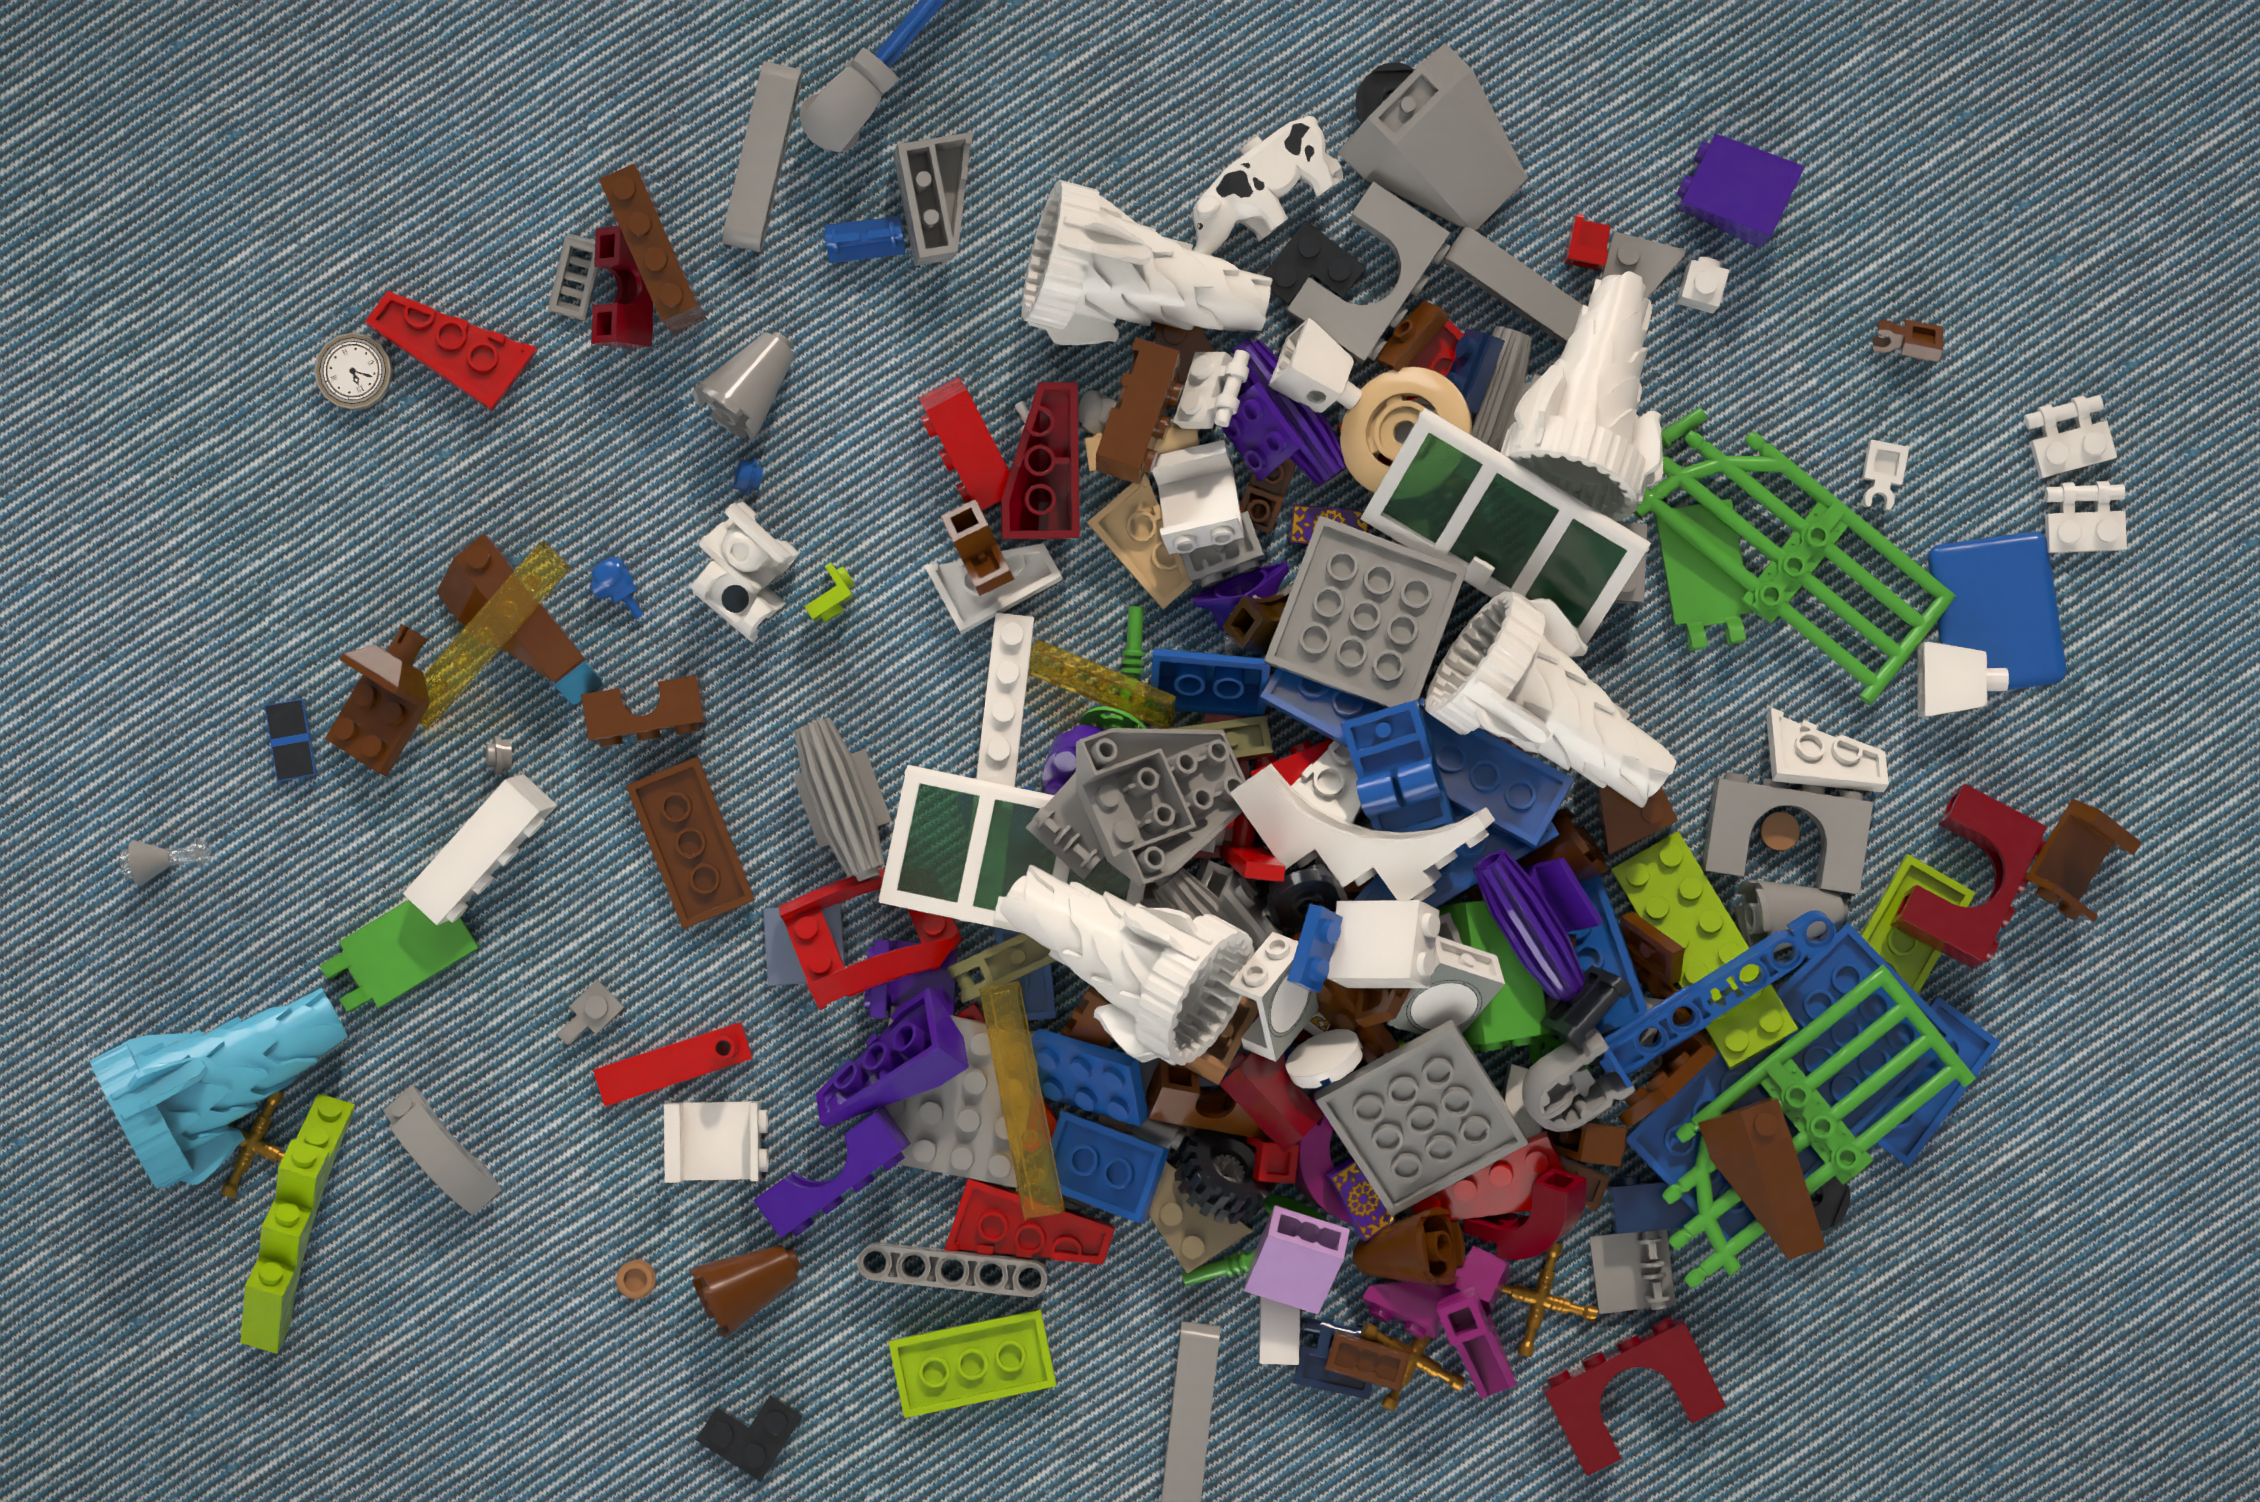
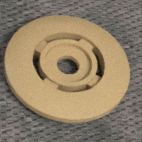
[1340,367,1472,500]

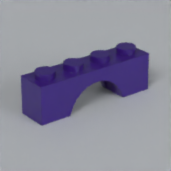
[753,1106,911,1238]

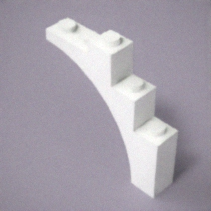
[1230,764,1495,901]

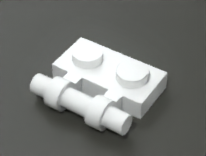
[1173,350,1250,429]
[2024,395,2117,479]
[2045,481,2127,553]

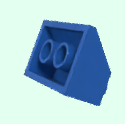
[1149,648,1271,717]

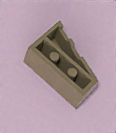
[1148,1159,1252,1274]

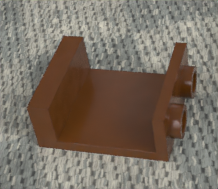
[2025,798,2142,922]

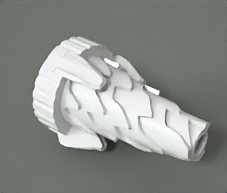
[1022,180,1272,345]
[1496,271,1663,522]
[1425,591,1676,808]
[1000,865,1254,1065]

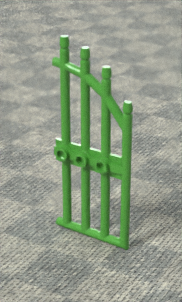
[1633,430,1956,706]
[1662,964,1976,1288]

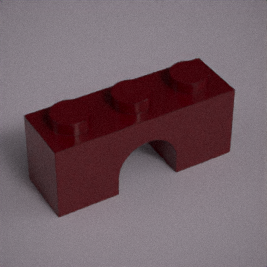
[591,226,654,349]

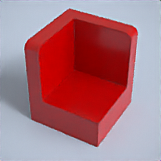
[1564,213,1611,272]
[1247,1136,1300,1184]

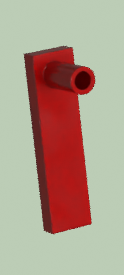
[1219,812,1286,882]
[593,1022,753,1106]

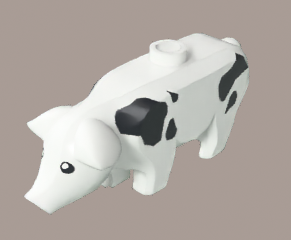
[1192,116,1343,256]

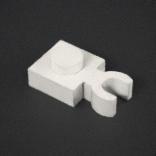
[1862,440,1909,511]

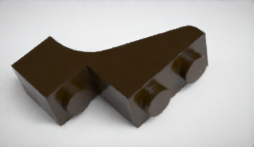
[1222,582,1294,655]

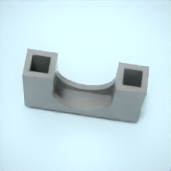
[1286,182,1451,366]
[1701,772,1873,895]

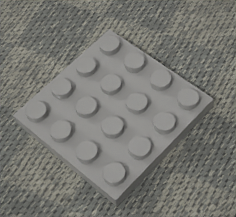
[1264,516,1467,708]
[873,1005,1038,1188]
[1314,1019,1529,1216]

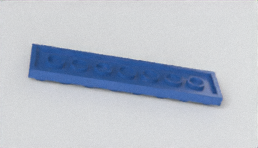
[1260,668,1574,850]

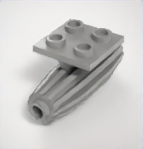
[1457,326,1541,486]
[793,718,892,882]
[1152,867,1285,1003]

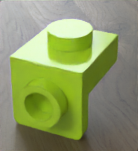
[804,562,855,623]

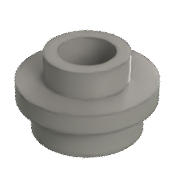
[486,736,512,774]

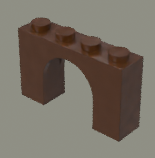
[599,163,707,334]

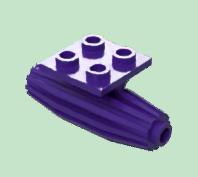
[1221,338,1347,487]
[1472,849,1603,1001]

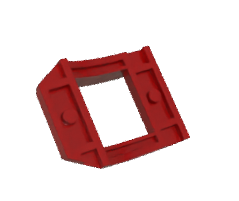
[779,866,963,1010]

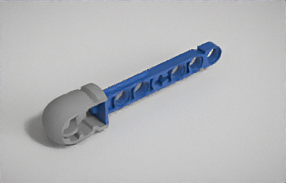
[799,0,946,152]
[1522,910,1836,1132]

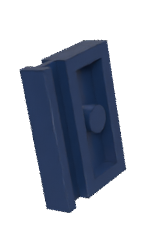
[1445,328,1505,414]

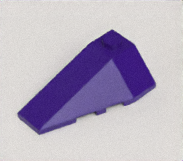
[816,988,969,1127]

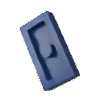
[1287,904,1343,993]

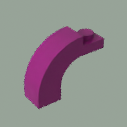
[1295,1089,1351,1224]

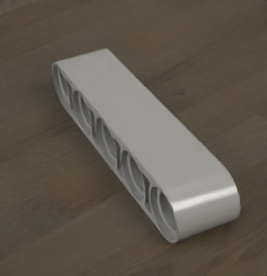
[722,61,803,252]
[1443,227,1583,346]
[857,1242,1048,1297]
[1161,1322,1220,1502]

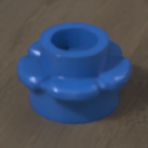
[733,458,763,496]

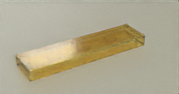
[1029,639,1176,729]

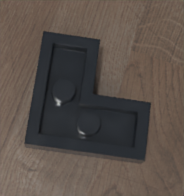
[1263,221,1366,306]
[696,1393,804,1482]

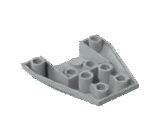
[1337,43,1528,231]
[1076,728,1246,886]

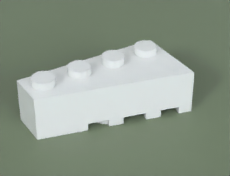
[403,774,557,925]

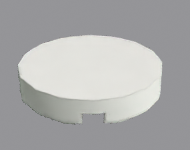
[1285,1029,1363,1088]

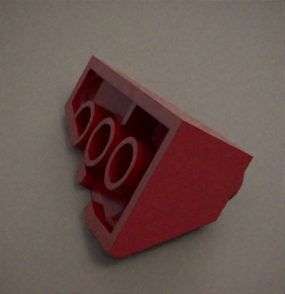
[1001,382,1080,539]

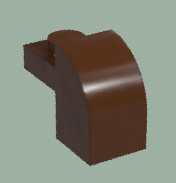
[941,499,1014,596]

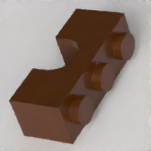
[581,675,707,747]
[1146,1059,1264,1138]

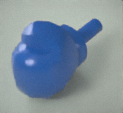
[589,557,644,619]

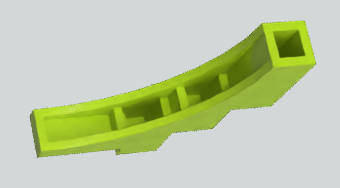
[240,1094,355,1354]

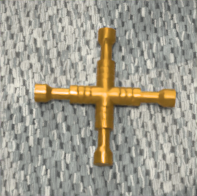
[220,1091,285,1199]
[1501,1243,1598,1357]
[1360,1322,1465,1412]

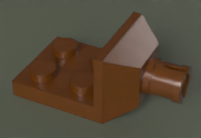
[325,624,430,777]
[1617,1007,1717,1128]

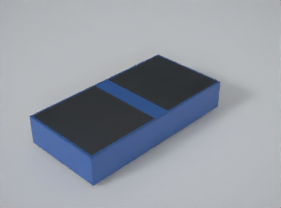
[264,699,318,782]

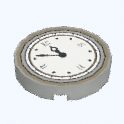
[314,332,393,411]

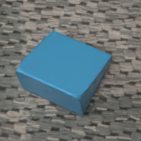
[551,660,602,704]

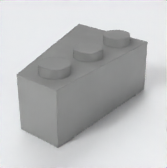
[893,132,973,266]

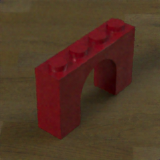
[1890,783,2047,969]
[1219,1026,1367,1152]
[1541,1316,1726,1476]

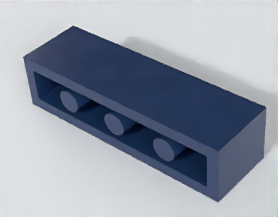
[1608,1174,1697,1234]

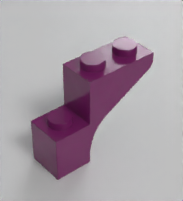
[1363,1246,1511,1339]
[1437,1286,1518,1399]

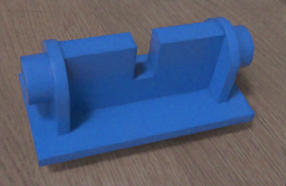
[825,216,906,264]

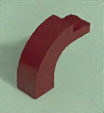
[1463,1168,1587,1260]

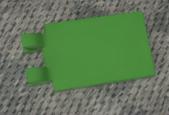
[1654,499,1751,651]
[319,900,480,1012]

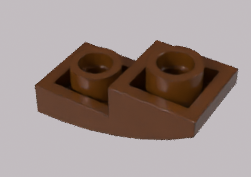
[1240,458,1296,534]

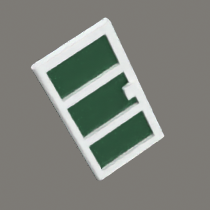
[1360,408,1651,645]
[878,765,1146,933]

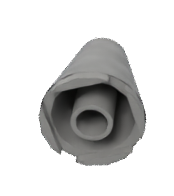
[692,332,794,440]
[1735,879,1849,953]

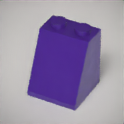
[1676,133,1805,249]

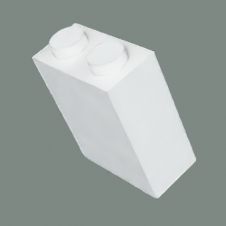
[1327,900,1440,988]

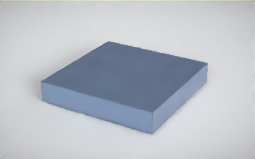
[763,903,845,986]

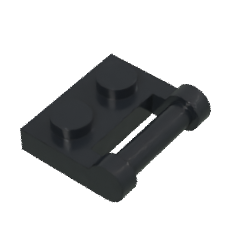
[1540,965,1632,1049]

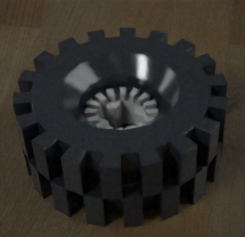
[1174,1128,1277,1224]

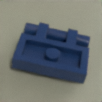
[1293,1317,1378,1400]

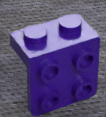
[864,940,958,1019]

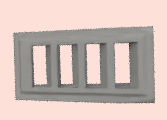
[547,234,600,321]

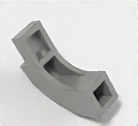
[383,1085,502,1215]

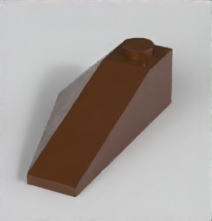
[436,533,586,684]
[1698,1097,1826,1260]

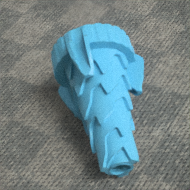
[90,988,348,1189]

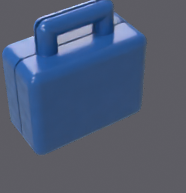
[1928,531,2067,693]

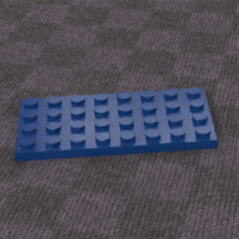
[1626,923,1958,1242]

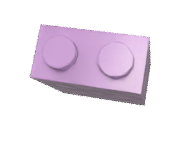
[1244,1206,1350,1314]

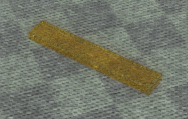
[420,541,572,729]
[979,981,1065,1219]

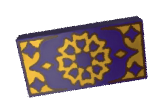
[1289,504,1369,545]
[1325,1157,1396,1242]

